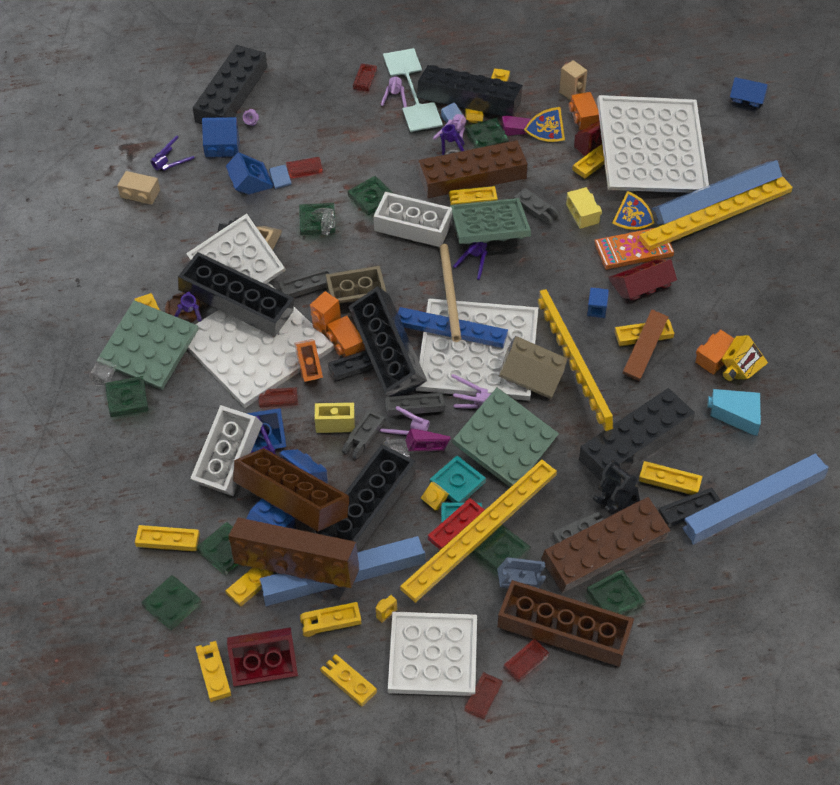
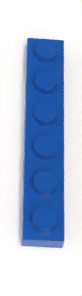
[398,307,508,348]

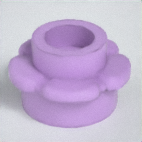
[243,109,259,126]

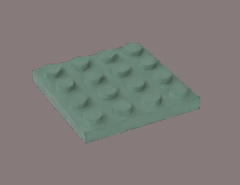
[450,198,531,244]
[97,300,199,390]
[451,387,559,487]

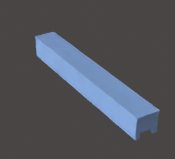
[652,160,782,225]
[683,453,829,545]
[260,536,425,606]

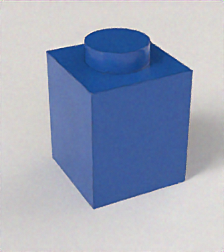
[587,288,609,318]

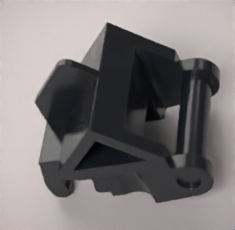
[593,460,640,514]

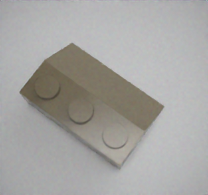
[326,266,386,303]
[499,336,567,399]

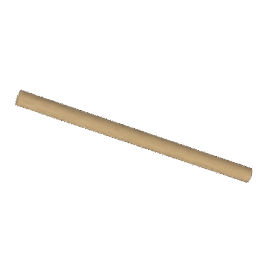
[440,244,461,342]

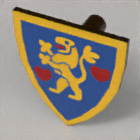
[524,107,565,142]
[612,191,654,230]

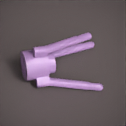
[381,76,407,108]
[433,114,466,148]
[451,374,490,409]
[380,406,430,435]

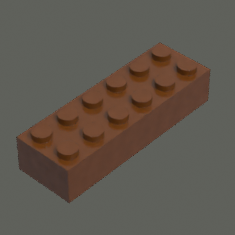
[418,140,528,199]
[233,448,349,531]
[541,497,671,593]
[228,517,360,588]
[497,580,634,667]

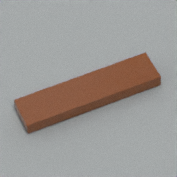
[622,310,669,381]

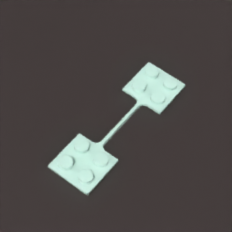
[383,48,443,132]

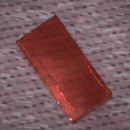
[353,63,377,92]
[286,157,323,178]
[259,387,298,408]
[503,639,549,683]
[465,672,503,720]

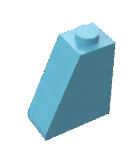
[707,389,761,436]

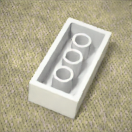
[373,192,452,247]
[190,405,263,496]

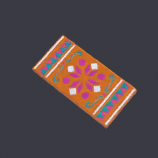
[594,228,674,270]

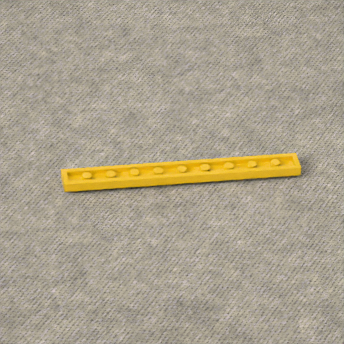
[639,176,793,251]
[538,289,613,431]
[400,460,557,603]

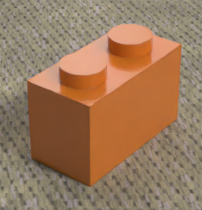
[569,92,599,130]
[310,291,341,337]
[326,316,365,357]
[695,330,735,375]
[294,339,323,382]

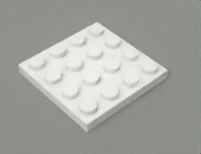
[186,214,286,284]
[388,612,477,696]

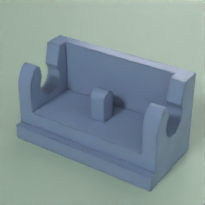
[497,557,546,588]

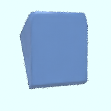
[441,103,462,123]
[269,165,292,189]

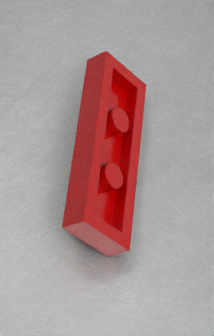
[428,498,485,550]

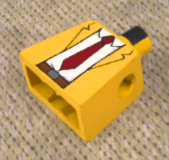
[722,335,768,381]

